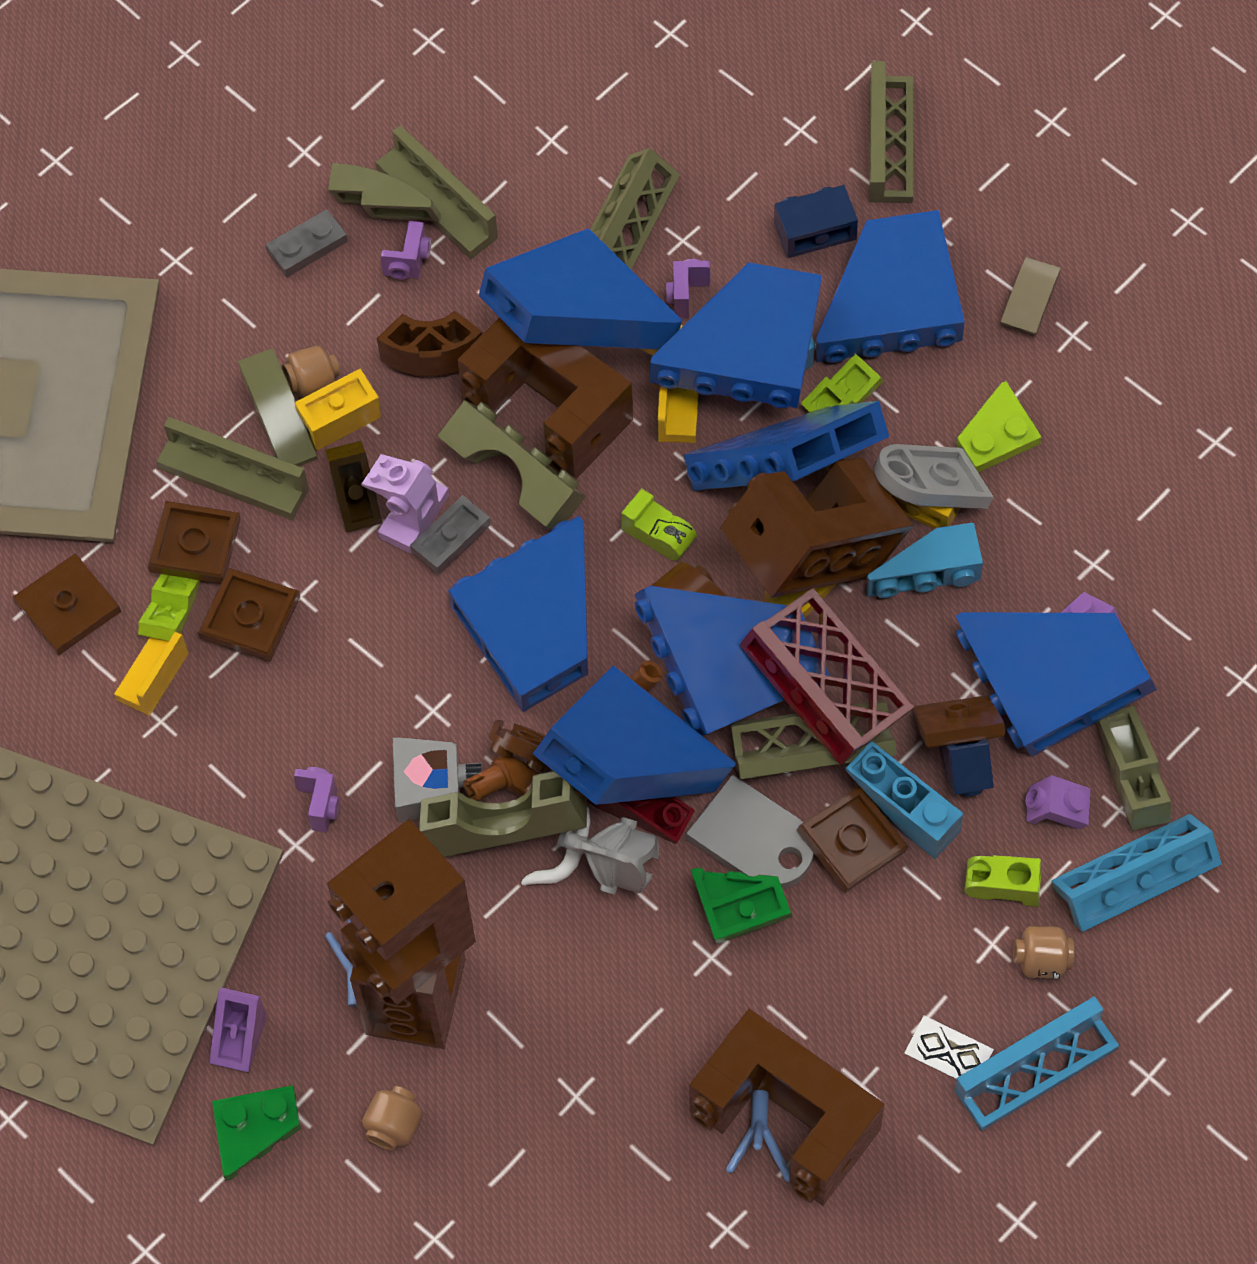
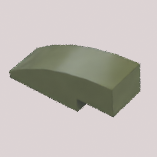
[328,163,441,221]
[238,348,317,466]
[1097,706,1171,831]

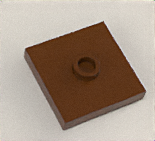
[148,501,241,584]
[13,553,121,655]
[198,568,301,662]
[912,695,1005,748]
[796,786,909,893]

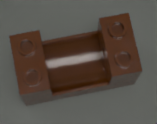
[458,317,633,479]
[720,457,914,598]
[327,819,476,1005]
[350,952,466,1050]
[689,1008,885,1206]

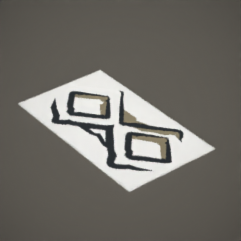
[905,1016,994,1079]

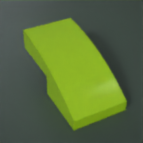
[800,353,884,412]
[138,574,200,641]

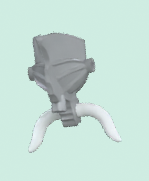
[521,806,659,895]

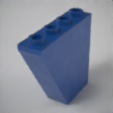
[815,210,965,363]
[478,228,683,349]
[649,262,822,408]
[683,401,889,490]
[448,516,589,712]
[634,586,830,736]
[955,612,1157,757]
[533,665,737,805]

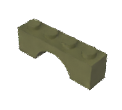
[438,400,586,529]
[419,772,587,857]

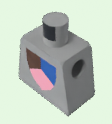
[393,737,482,822]

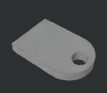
[874,444,994,509]
[686,775,814,889]

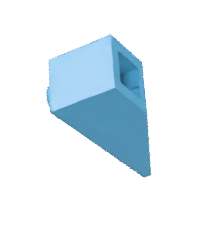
[866,523,983,598]
[846,741,963,859]

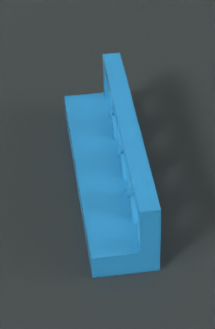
[1051,814,1222,932]
[954,996,1119,1131]

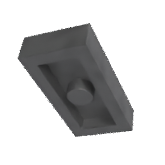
[266,209,348,278]
[410,495,491,575]

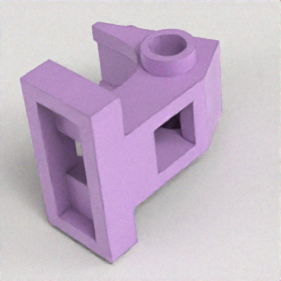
[362,454,449,554]

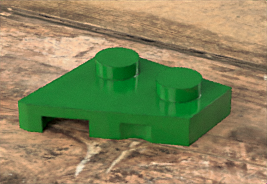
[691,868,792,944]
[212,1085,301,1181]

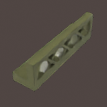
[869,61,913,203]
[375,125,498,259]
[590,148,680,269]
[156,417,309,521]
[730,700,897,779]

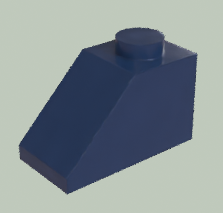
[939,739,994,796]

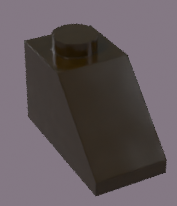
[325,441,383,532]

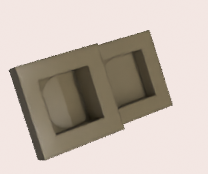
[1001,257,1061,336]

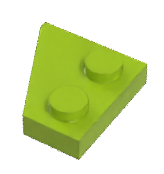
[956,381,1042,473]

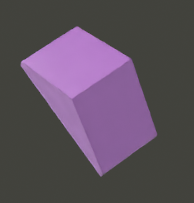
[209,987,267,1072]

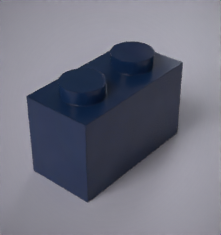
[774,185,858,258]

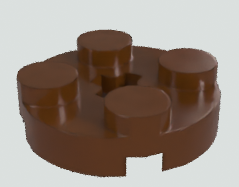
[488,720,550,773]

